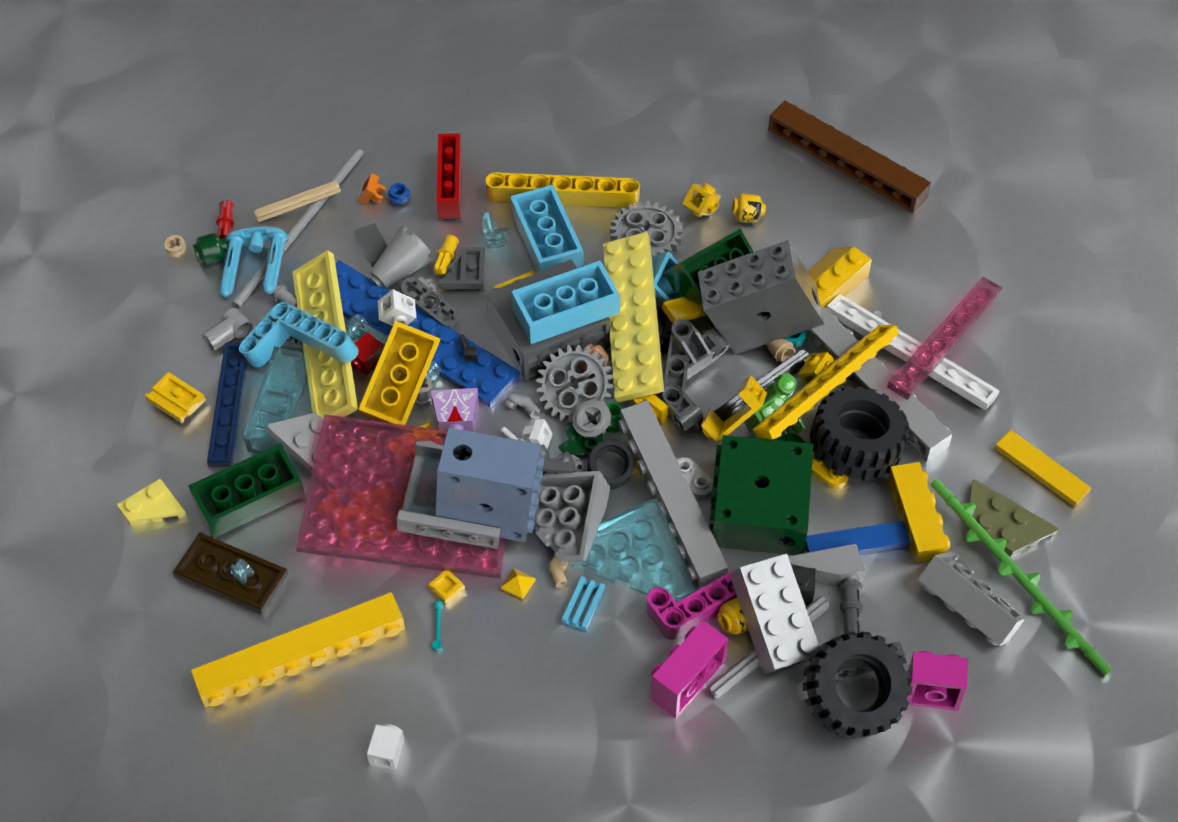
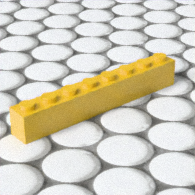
[191,592,405,708]

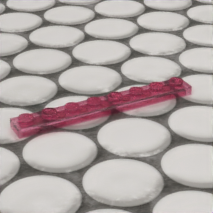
[887,276,1003,400]

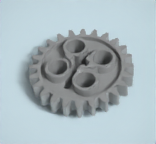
[610,201,683,257]
[536,345,614,423]

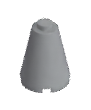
[370,226,434,288]

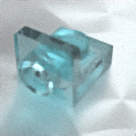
[482,212,509,249]

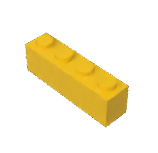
[888,462,950,565]

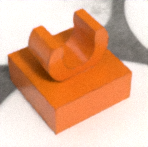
[358,173,386,205]

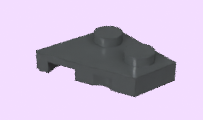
[439,247,485,289]

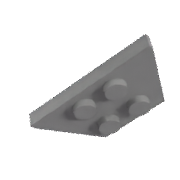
[265,412,352,492]

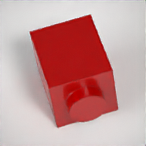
[351,332,385,376]

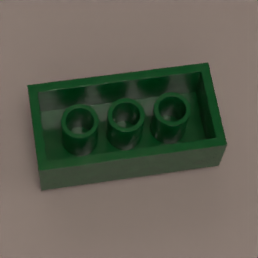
[188,443,305,538]

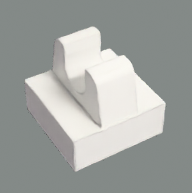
[522,419,553,449]

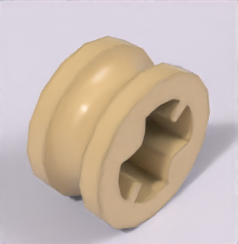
[164,235,187,257]

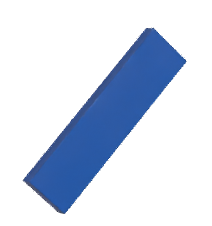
[805,521,910,554]

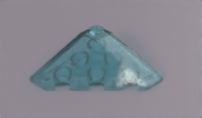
[570,498,696,602]

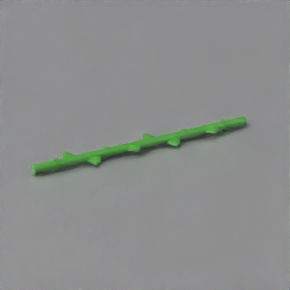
[931,478,1112,677]

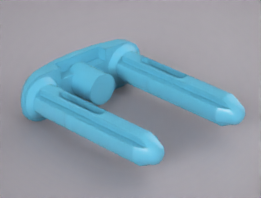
[219,226,289,298]

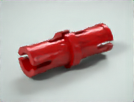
[216,200,234,244]

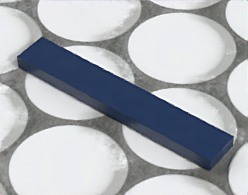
[207,343,248,467]

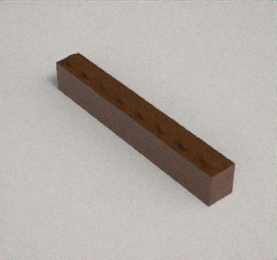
[768,100,931,213]

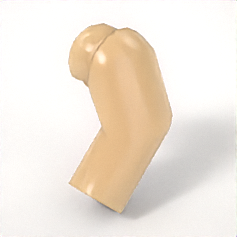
[548,555,569,587]

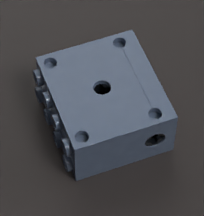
[436,427,545,542]

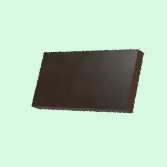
[172,532,288,615]

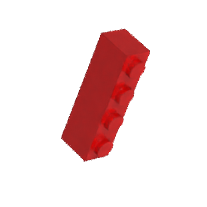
[436,133,462,219]

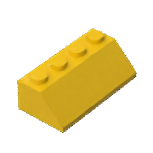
[808,246,872,309]
[358,321,441,428]

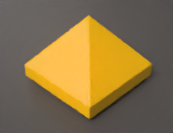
[500,568,536,600]

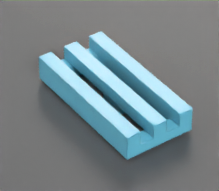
[562,576,605,631]

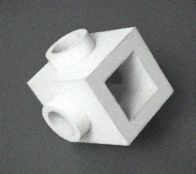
[378,289,416,326]

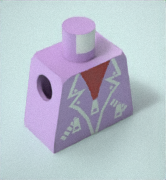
[431,388,479,436]

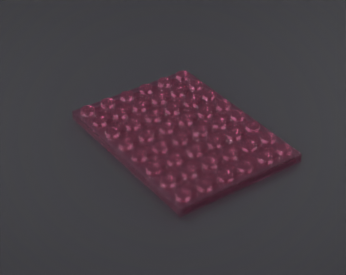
[296,414,521,578]

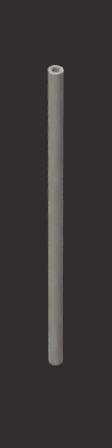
[232,149,364,309]

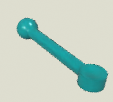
[432,600,443,652]

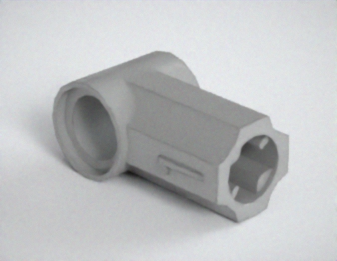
[202,308,253,351]

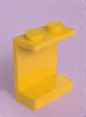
[701,375,767,443]

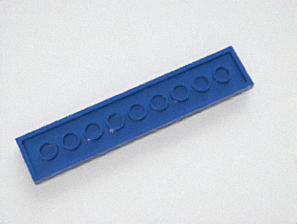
[335,260,520,408]

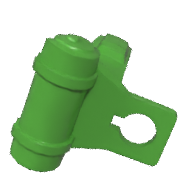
[744,373,806,435]

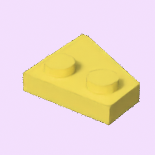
[117,479,186,527]

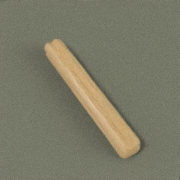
[254,180,341,222]

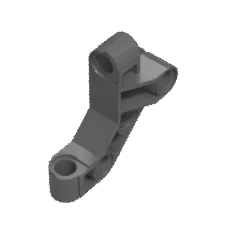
[661,319,730,433]

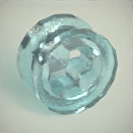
[229,558,254,584]

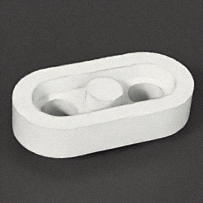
[677,458,713,500]

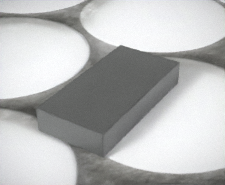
[354,223,387,267]

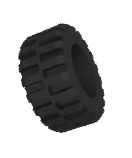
[810,386,910,481]
[802,631,912,738]

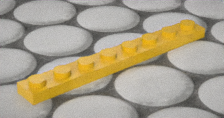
[753,325,899,440]

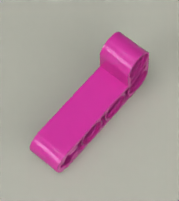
[647,570,737,640]

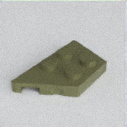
[967,479,1059,556]

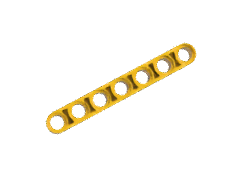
[485,172,640,208]

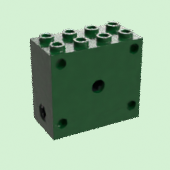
[709,435,813,555]

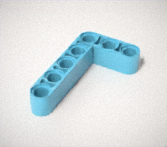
[239,302,359,368]

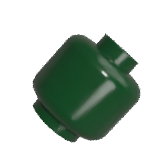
[193,233,228,265]

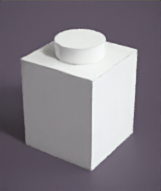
[367,724,405,771]

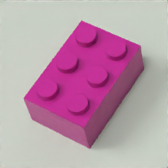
[650,620,728,718]

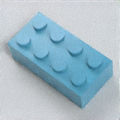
[510,185,584,272]
[511,260,620,344]

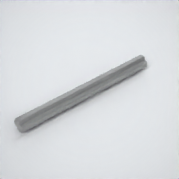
[708,596,829,699]

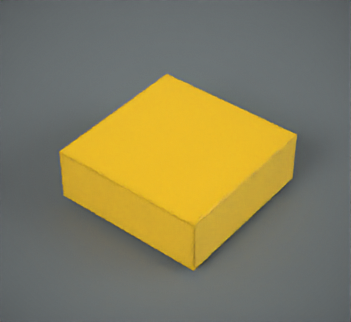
[428,569,465,605]

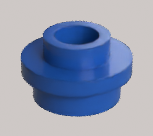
[388,183,410,204]

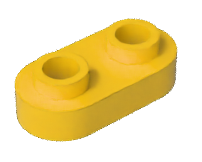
[812,451,848,489]

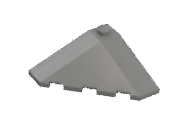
[534,471,610,563]

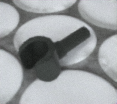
[459,334,478,361]

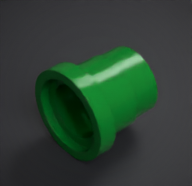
[605,403,622,433]

